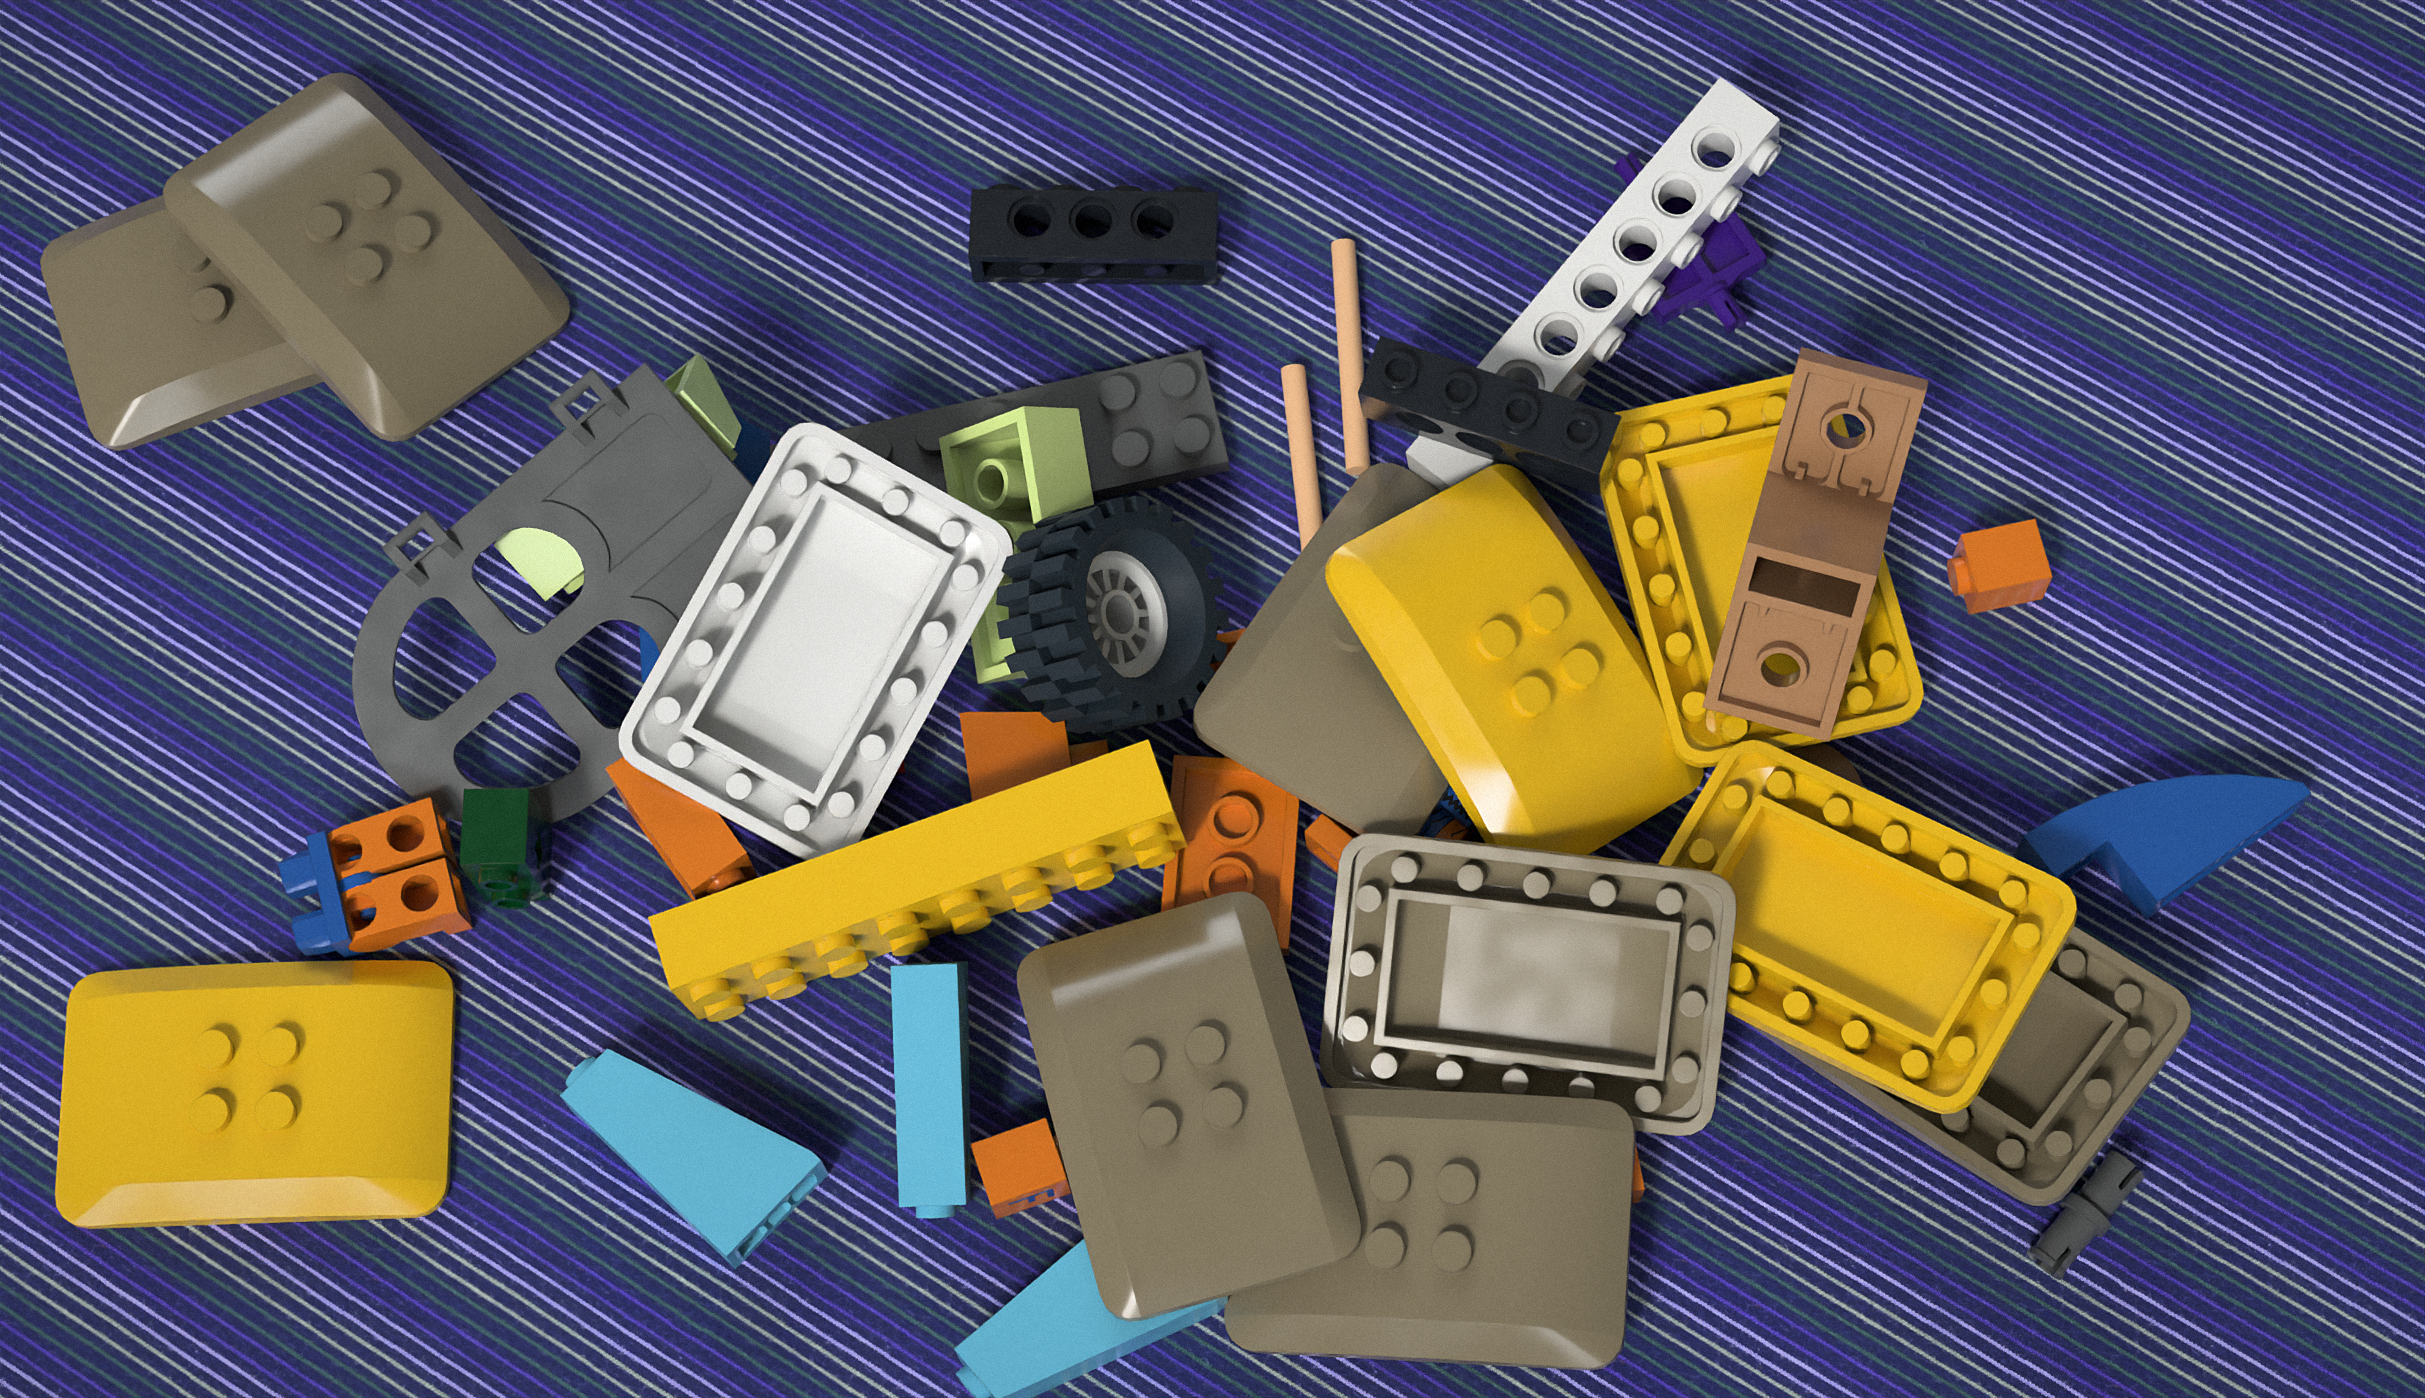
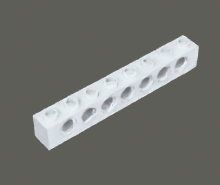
[1406,77,1781,491]

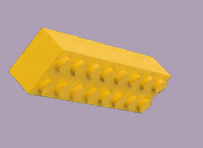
[648,739,1188,1022]

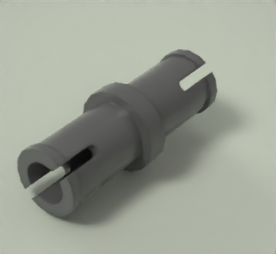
[2026,1150,2145,1280]

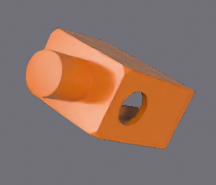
[959,712,1109,802]

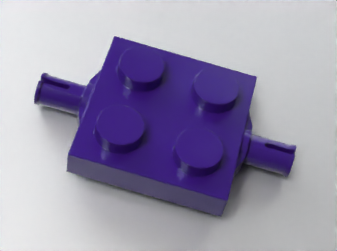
[1595,153,1767,333]

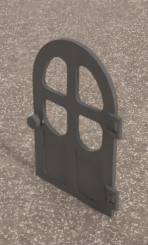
[352,362,754,823]

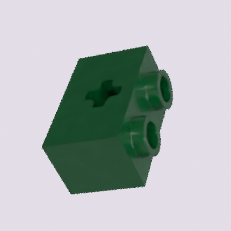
[460,788,553,910]

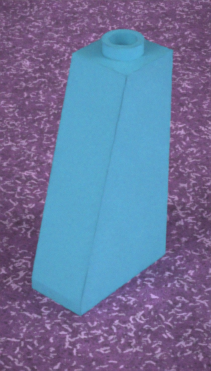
[891,961,971,1218]
[560,1048,829,1269]
[954,1239,1228,1398]

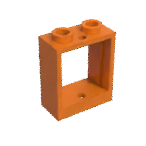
[605,757,758,901]

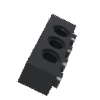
[968,184,1219,286]
[1358,335,1623,497]

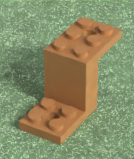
[1702,347,1929,742]

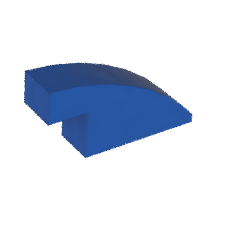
[2013,774,2311,920]

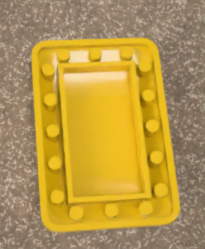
[1601,374,1924,768]
[1325,464,1704,855]
[1658,740,2078,1114]
[55,960,456,1229]

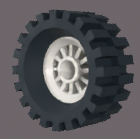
[996,496,1229,735]

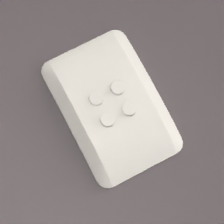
[618,422,1013,861]

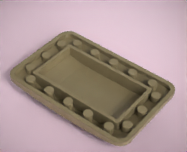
[163,73,570,442]
[40,195,324,451]
[1192,463,1451,836]
[1319,832,1737,1136]
[1017,891,1362,1322]
[1746,926,2191,1206]
[1224,1088,1636,1371]

